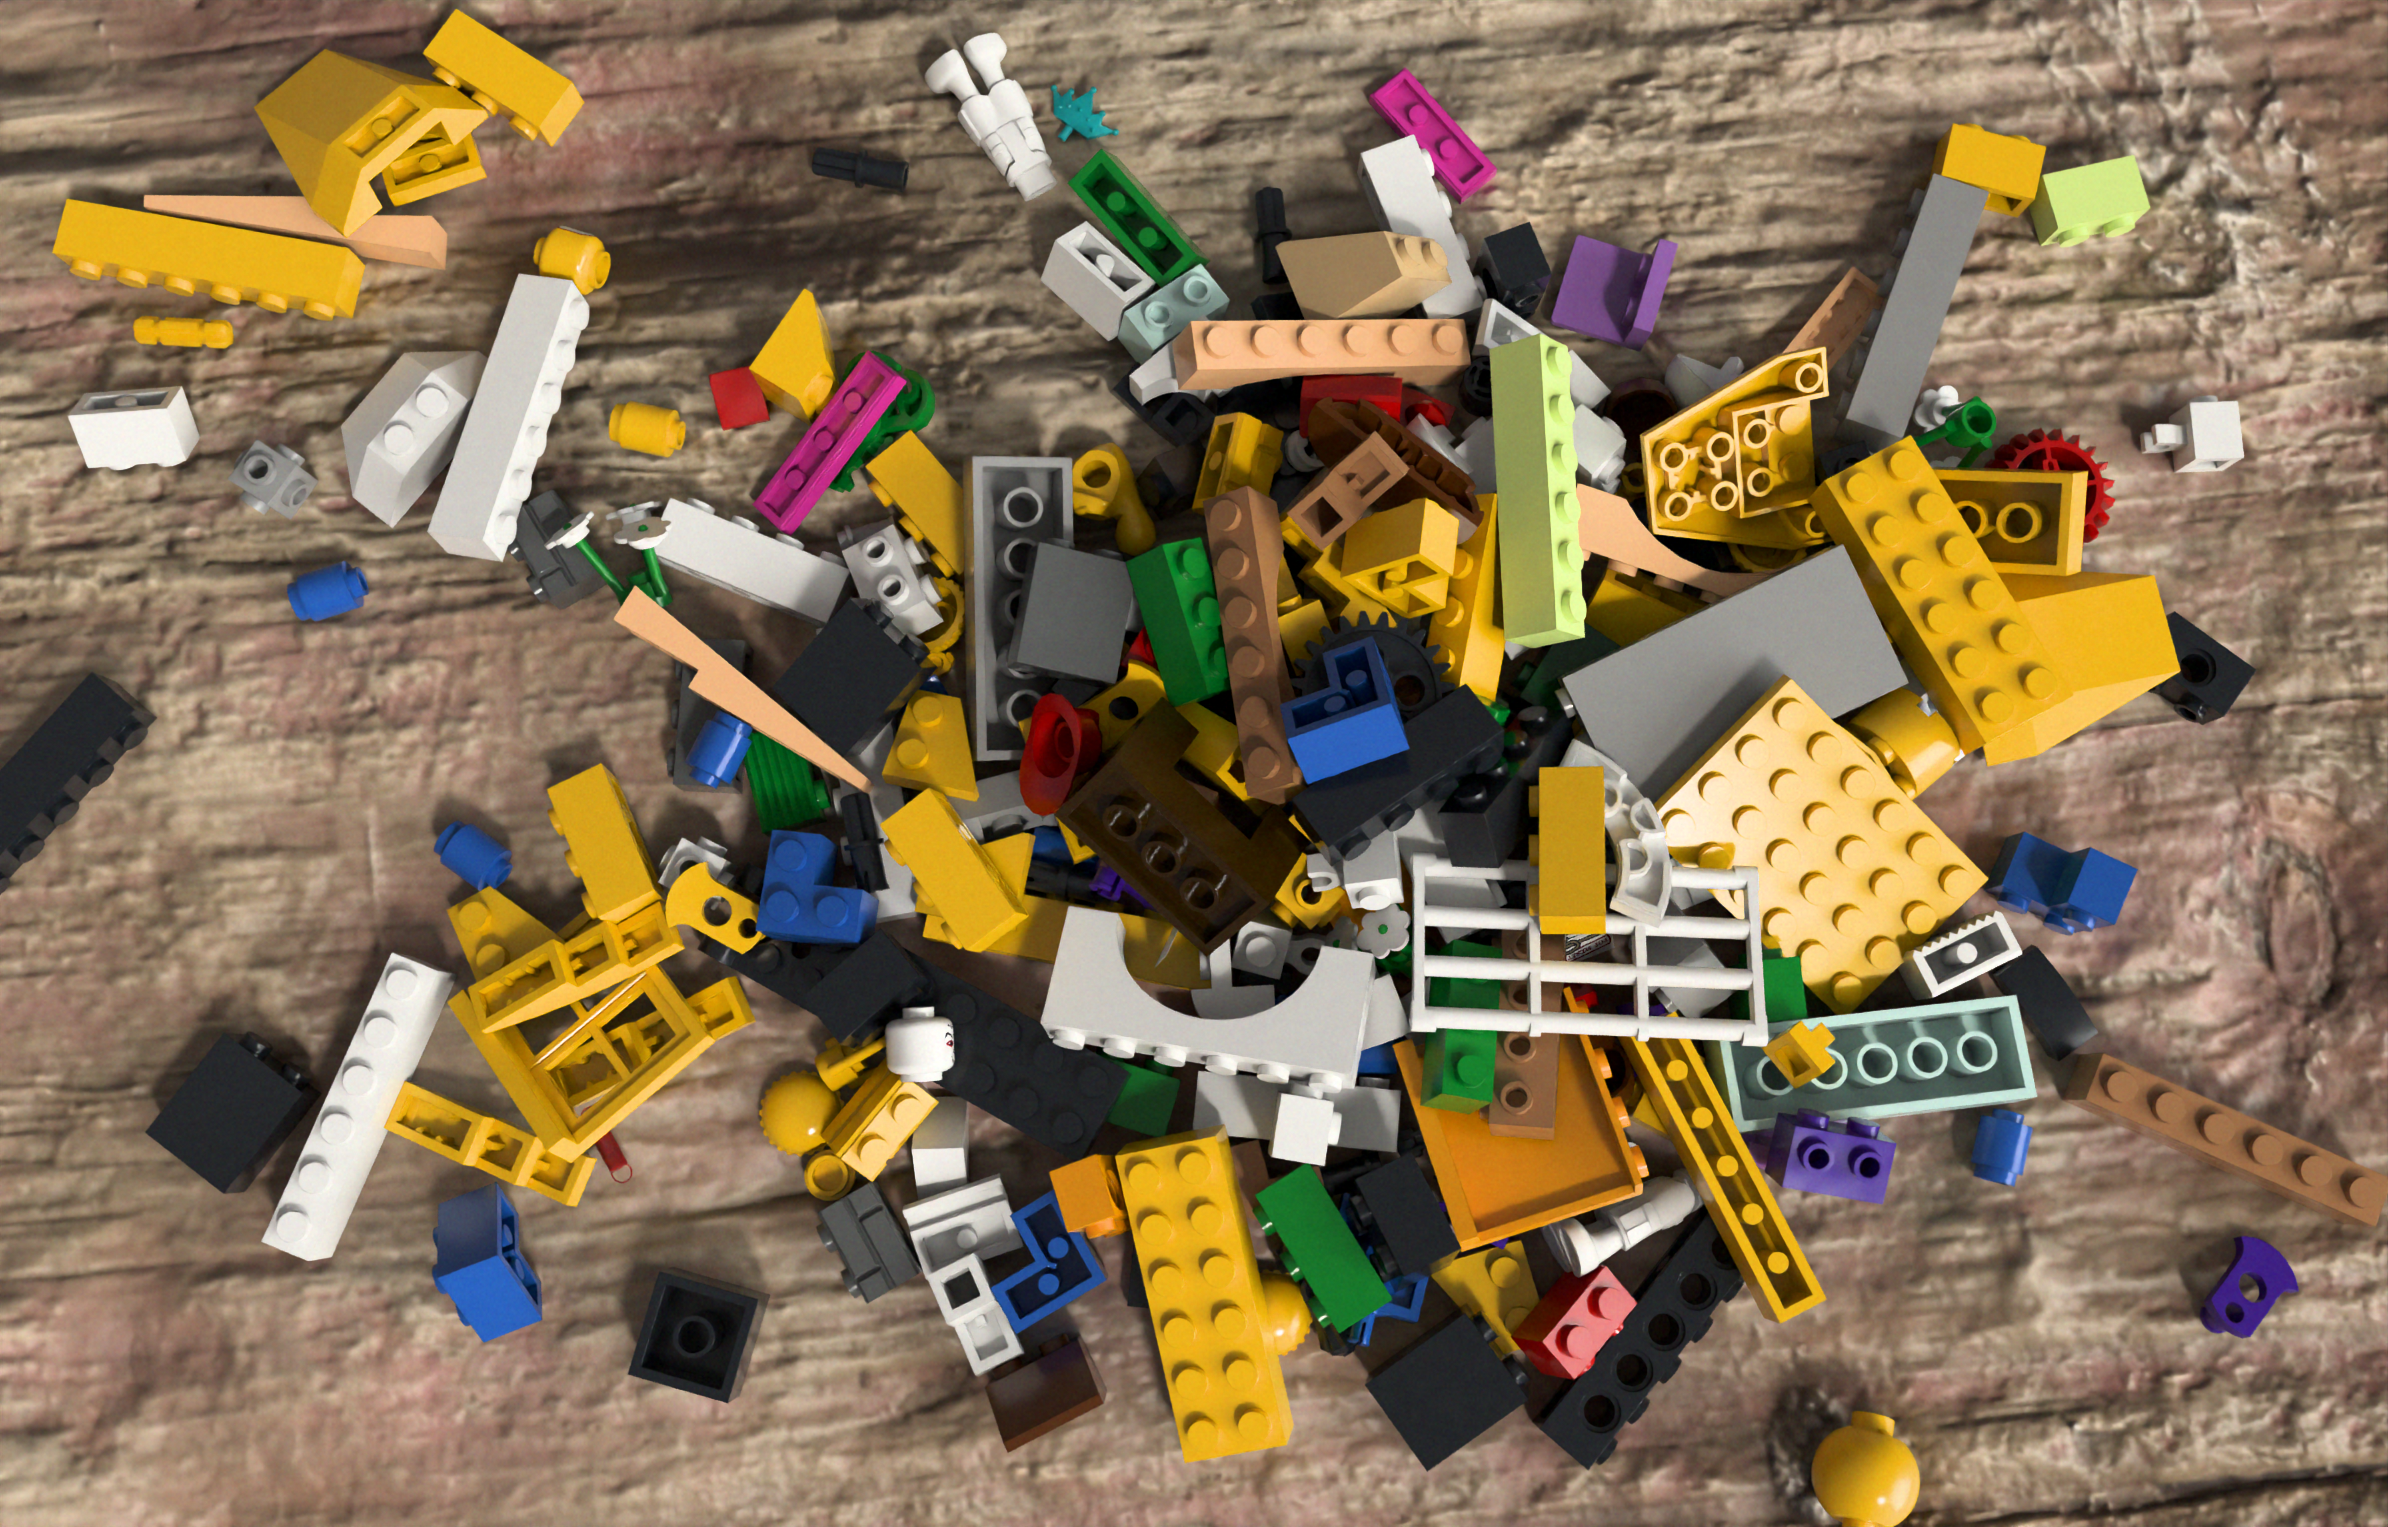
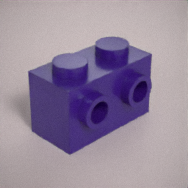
[1765,1108,1897,1204]

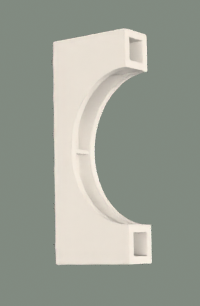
[1041,906,1376,1093]

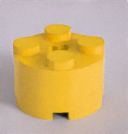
[1843,687,1960,801]

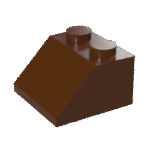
[985,1332,1107,1453]

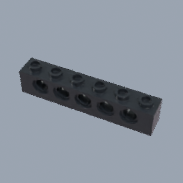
[1532,1204,1745,1470]

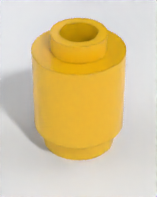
[609,401,686,458]

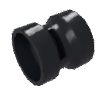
[1458,356,1493,417]

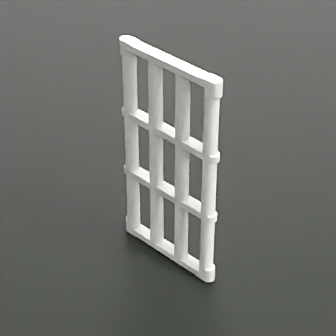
[1409,851,1769,1047]

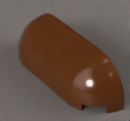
[1308,397,1484,545]

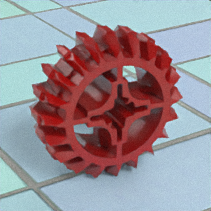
[1983,428,2116,548]

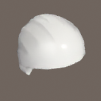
[1665,354,1749,412]

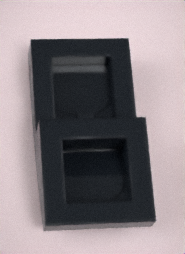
[1110,362,1216,448]
[1993,944,2098,1061]

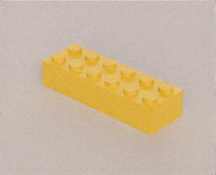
[1808,435,2074,755]
[1115,1124,1294,1463]

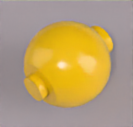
[1811,1411,1920,1527]

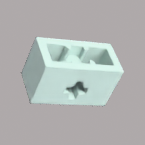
[1118,263,1230,365]

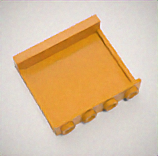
[1393,987,1649,1252]

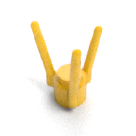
[815,1035,886,1091]

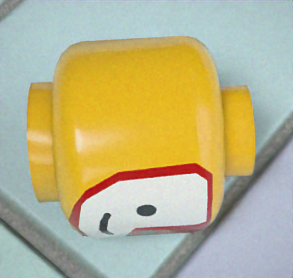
[533,226,611,296]

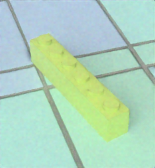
[1489,333,1587,648]

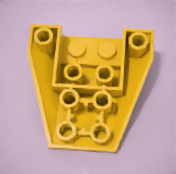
[254,49,489,238]
[1640,345,1833,550]
[1982,571,2181,767]

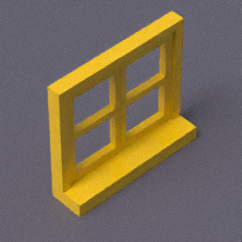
[447,909,716,1163]

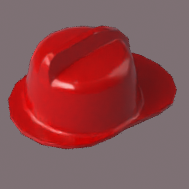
[1019,693,1102,816]

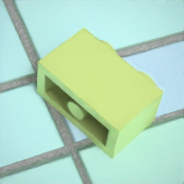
[2028,155,2150,247]

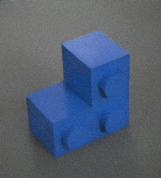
[1280,636,1410,784]
[756,829,879,948]
[1984,832,2138,936]
[432,1182,542,1343]
[990,1189,1109,1334]

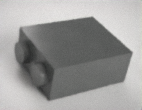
[1006,538,1133,689]

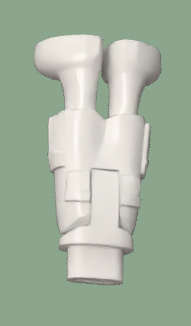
[924,33,1057,201]
[1540,1168,1704,1278]

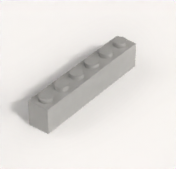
[1832,173,1989,453]

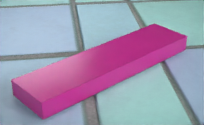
[752,350,907,536]

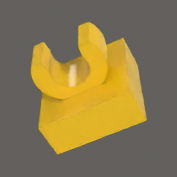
[1761,1021,1835,1089]

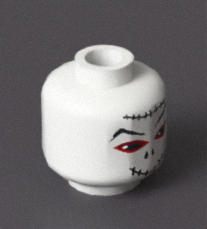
[885,1006,955,1082]

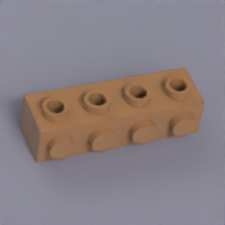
[1480,929,1566,1140]

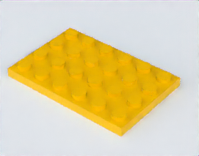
[1653,674,1989,1015]

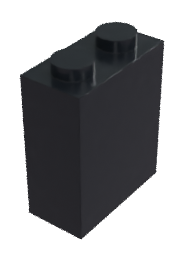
[772,598,938,758]
[145,1031,322,1194]
[1365,1303,1531,1472]

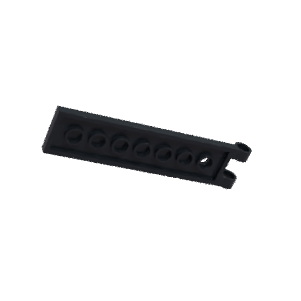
[697,862,1132,1162]

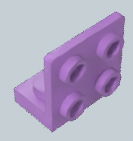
[1550,235,1678,352]

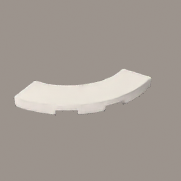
[1559,739,1672,929]

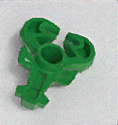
[828,351,935,493]

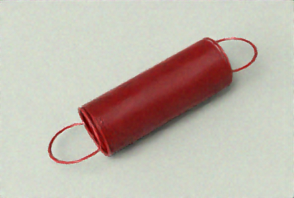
[581,1106,632,1183]

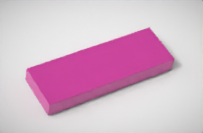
[1368,67,1498,204]

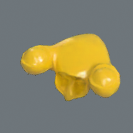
[1072,442,1156,556]

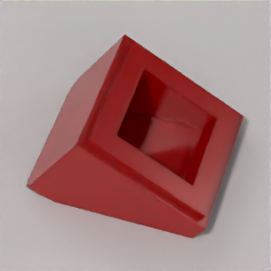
[708,365,771,431]

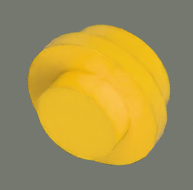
[804,1149,856,1201]

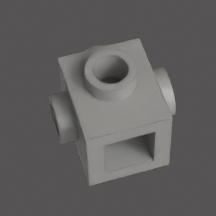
[228,439,319,520]

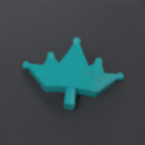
[1050,85,1119,142]

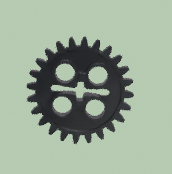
[1290,611,1456,722]

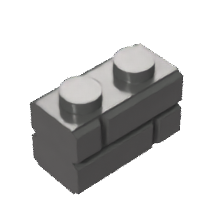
[507,490,607,610]
[816,1180,923,1304]

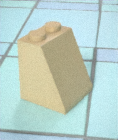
[1275,231,1452,320]

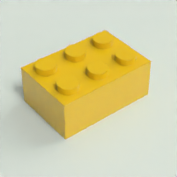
[1931,467,2088,576]

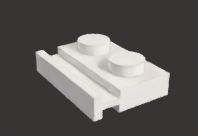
[902,1173,1023,1280]

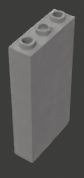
[1554,544,1909,804]

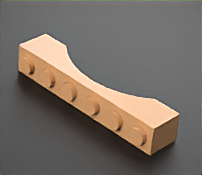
[1172,319,1471,390]
[1576,483,1861,603]

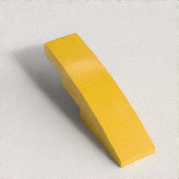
[1279,508,1413,686]
[467,901,685,1034]
[549,976,756,1108]
[384,1081,597,1207]

